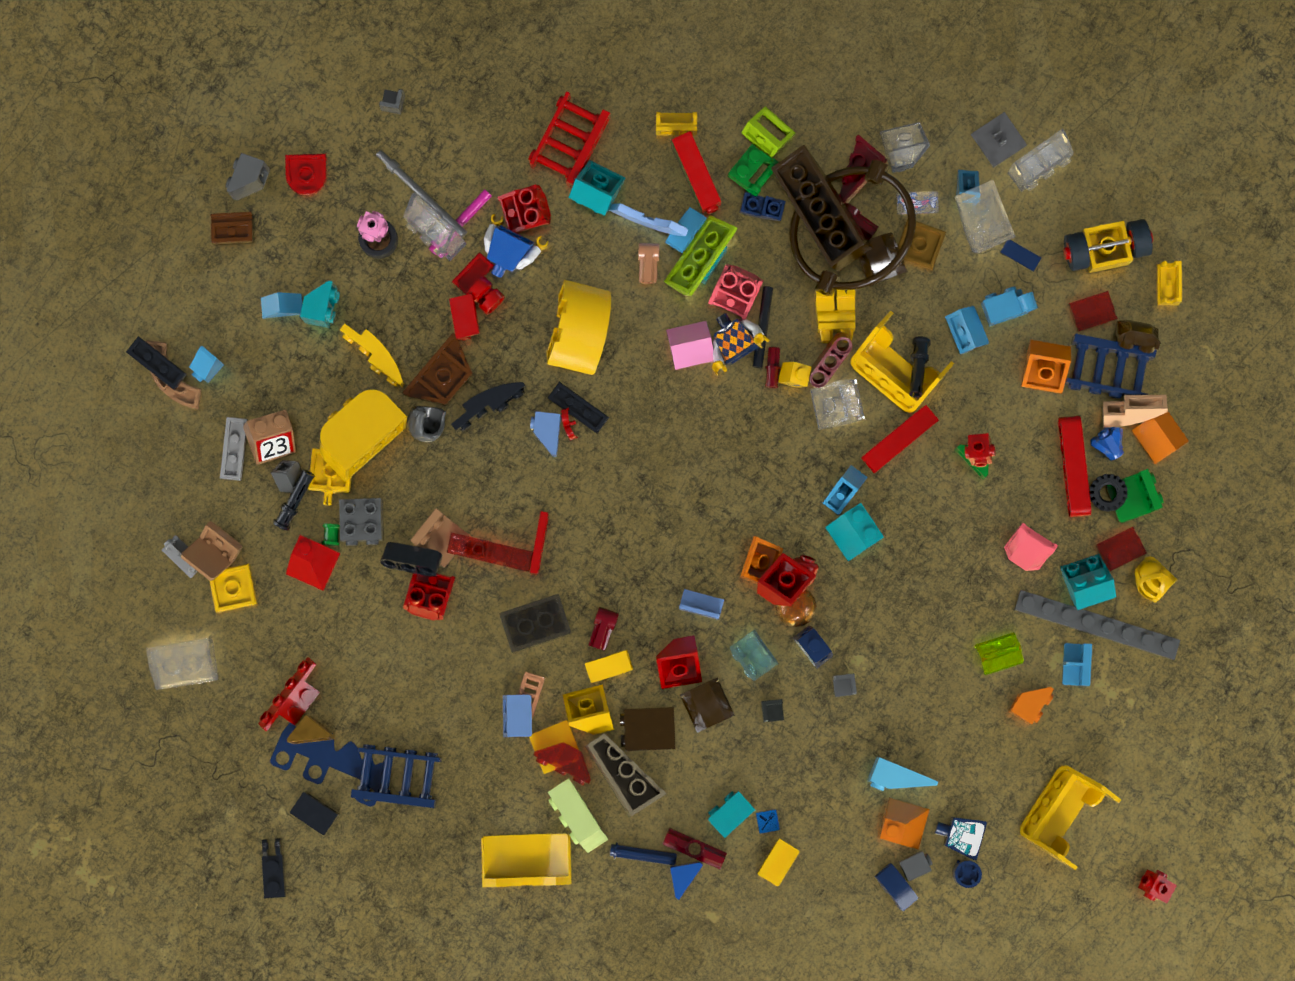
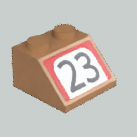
[243,410,296,465]

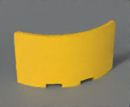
[546,280,611,375]
[481,833,572,887]

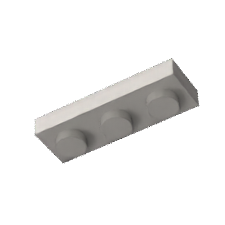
[220,417,248,481]

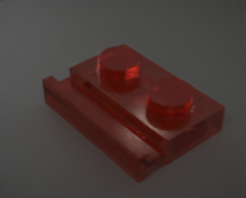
[1068,291,1118,332]
[1095,526,1147,572]

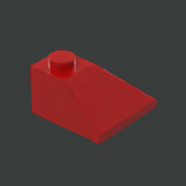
[286,535,341,591]
[757,553,816,606]
[656,635,702,689]

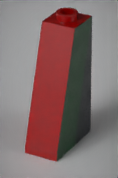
[671,131,721,214]

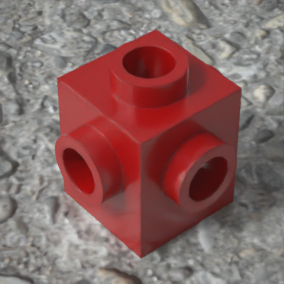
[965,433,996,467]
[1138,869,1177,904]

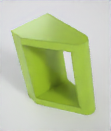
[741,106,796,158]

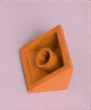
[1131,412,1189,464]
[740,536,784,583]

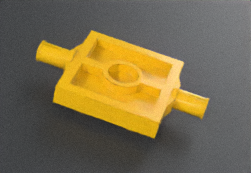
[308,448,352,506]

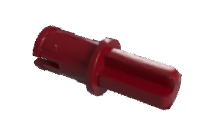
[765,347,781,388]

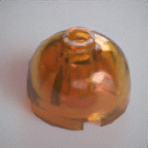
[775,589,817,627]

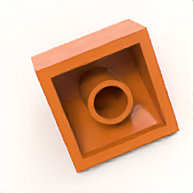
[1021,340,1071,394]

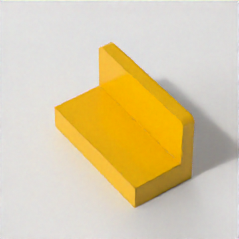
[757,838,799,886]

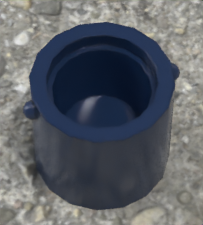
[952,860,982,888]

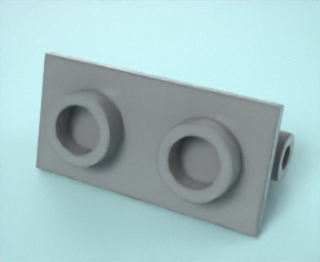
[162,535,198,578]

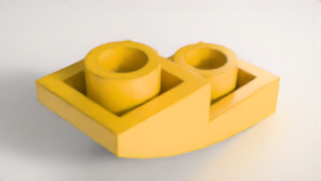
[585,649,633,683]

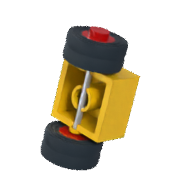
[1063,219,1153,273]

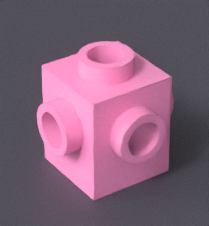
[357,211,389,242]

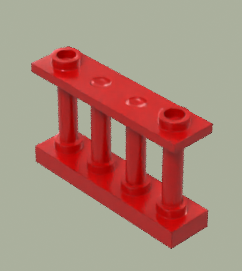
[528,91,611,188]

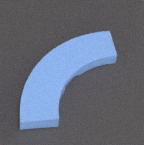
[609,203,688,236]

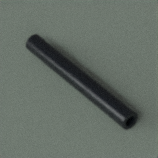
[752,286,773,369]

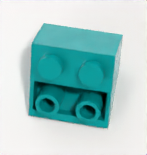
[300,281,340,328]
[1060,554,1117,610]

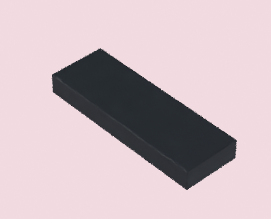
[126,336,187,391]
[547,381,609,434]

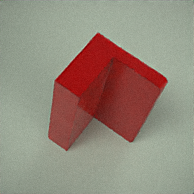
[449,294,480,341]

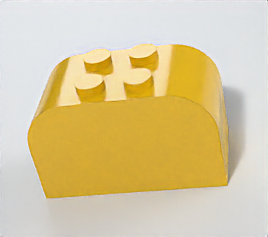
[320,390,407,482]

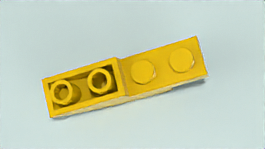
[340,323,405,388]

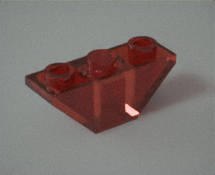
[533,742,591,786]

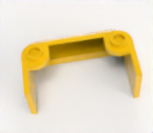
[851,311,955,413]
[1020,765,1121,870]

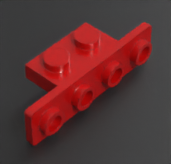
[258,657,320,731]

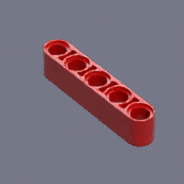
[1058,415,1091,517]

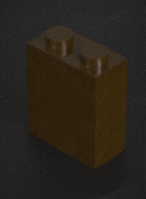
[620,707,675,751]

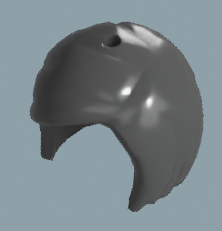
[407,406,446,443]

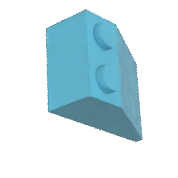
[867,757,938,791]

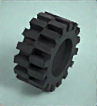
[1090,474,1128,512]

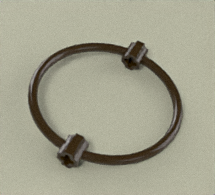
[789,159,916,297]

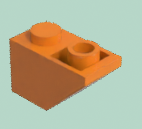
[1008,687,1054,725]

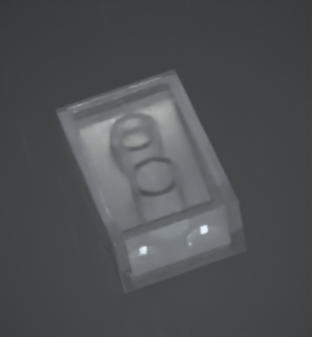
[955,180,1016,253]

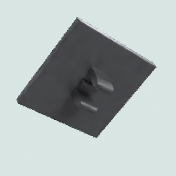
[971,112,1027,168]

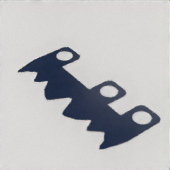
[270,723,384,807]

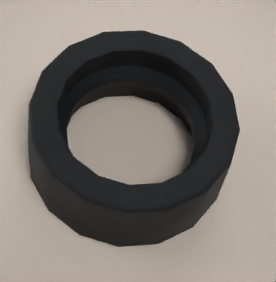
[358,220,398,259]

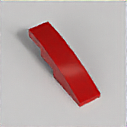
[861,405,939,474]

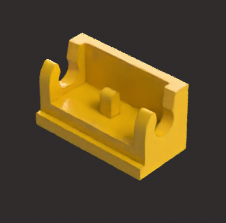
[656,112,697,135]
[1157,261,1182,305]

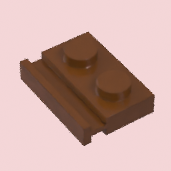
[210,212,253,245]

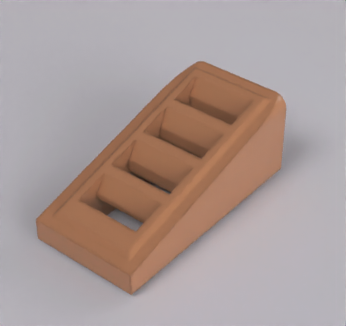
[518,672,545,718]

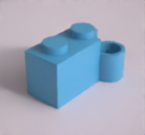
[981,286,1038,327]

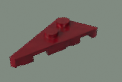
[839,134,888,205]

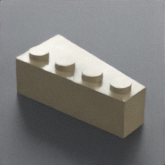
[585,733,667,817]

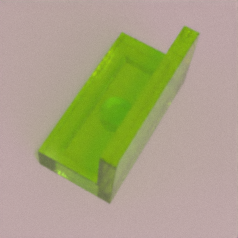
[975,632,1024,675]

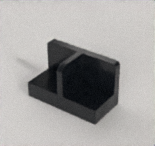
[290,791,340,835]

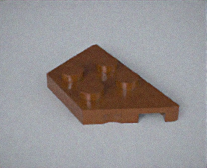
[402,333,473,405]

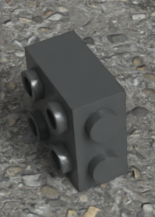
[339,498,384,546]

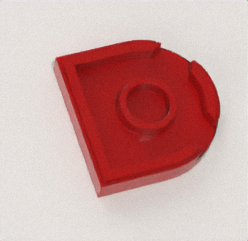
[285,153,327,196]

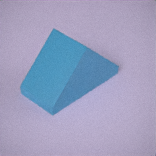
[956,170,980,203]
[261,292,303,319]

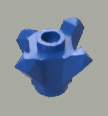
[1091,427,1124,460]

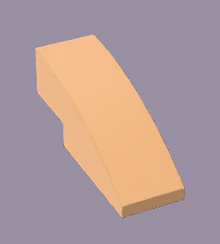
[1102,395,1168,428]

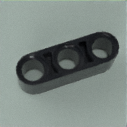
[380,542,443,577]

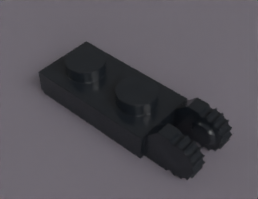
[262,838,286,899]

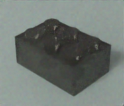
[499,594,572,654]

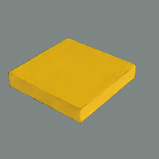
[209,564,257,613]
[529,720,583,774]

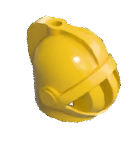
[1134,556,1178,603]

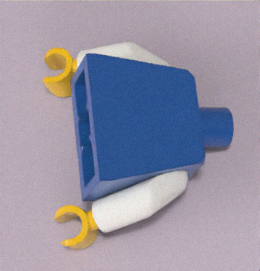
[484,214,548,278]

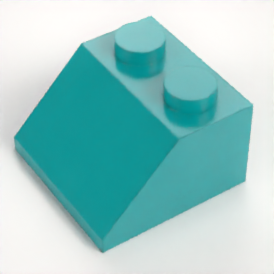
[568,160,626,216]
[825,503,884,561]

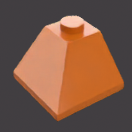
[878,797,930,850]

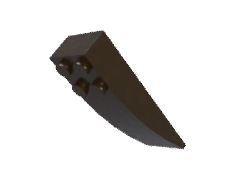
[771,145,872,272]

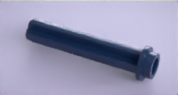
[610,842,677,865]

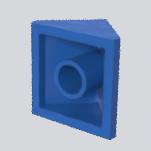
[670,861,703,900]

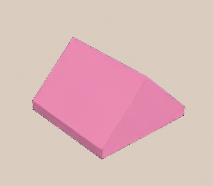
[666,321,714,370]

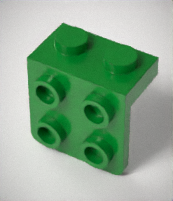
[1106,469,1164,523]

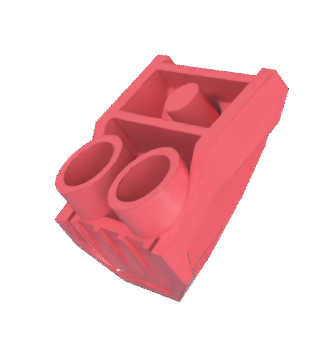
[708,264,764,320]
[1004,523,1058,571]

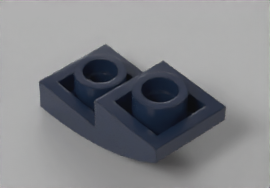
[739,192,786,221]
[875,863,919,911]

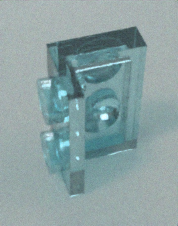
[730,630,779,681]

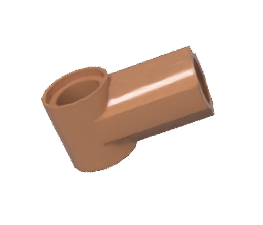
[638,243,660,284]

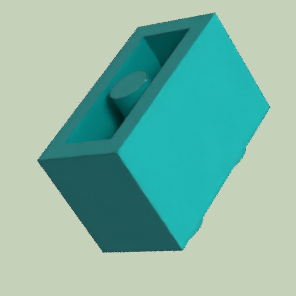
[708,791,755,838]

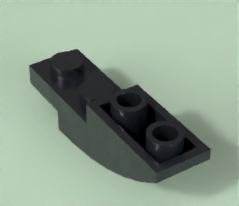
[451,382,526,433]

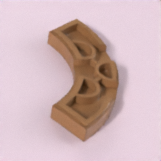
[146,340,202,410]

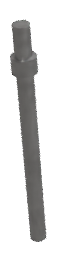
[376,150,467,237]

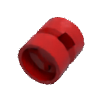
[466,276,505,315]

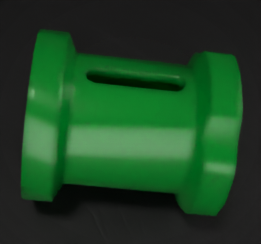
[321,523,340,546]

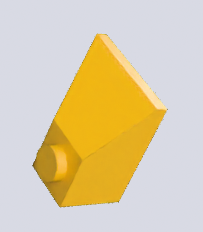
[563,684,614,735]

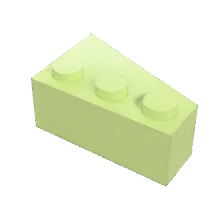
[548,779,609,853]

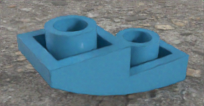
[665,207,707,253]

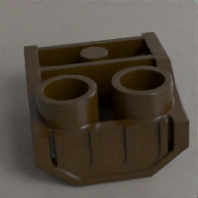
[858,232,908,287]
[1116,320,1161,353]
[680,677,735,733]

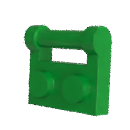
[727,144,779,196]

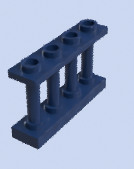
[1065,334,1157,399]
[351,744,442,808]

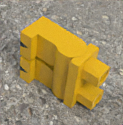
[815,290,856,343]

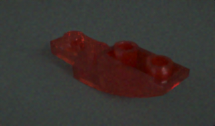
[447,532,533,572]

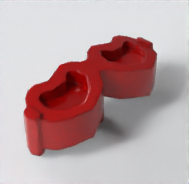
[561,408,578,440]

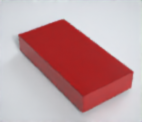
[452,252,494,295]

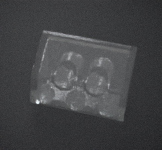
[1007,129,1074,192]
[403,192,466,261]
[146,638,218,690]

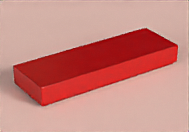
[530,511,549,575]

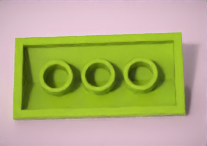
[664,215,738,296]

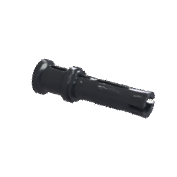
[909,336,931,398]
[273,469,315,531]

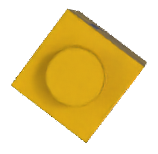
[778,362,812,388]

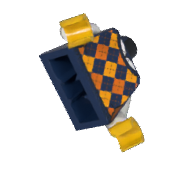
[712,313,770,375]

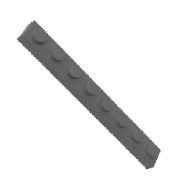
[1014,590,1180,660]

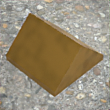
[287,715,335,744]

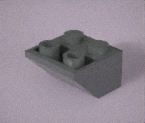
[226,153,270,201]

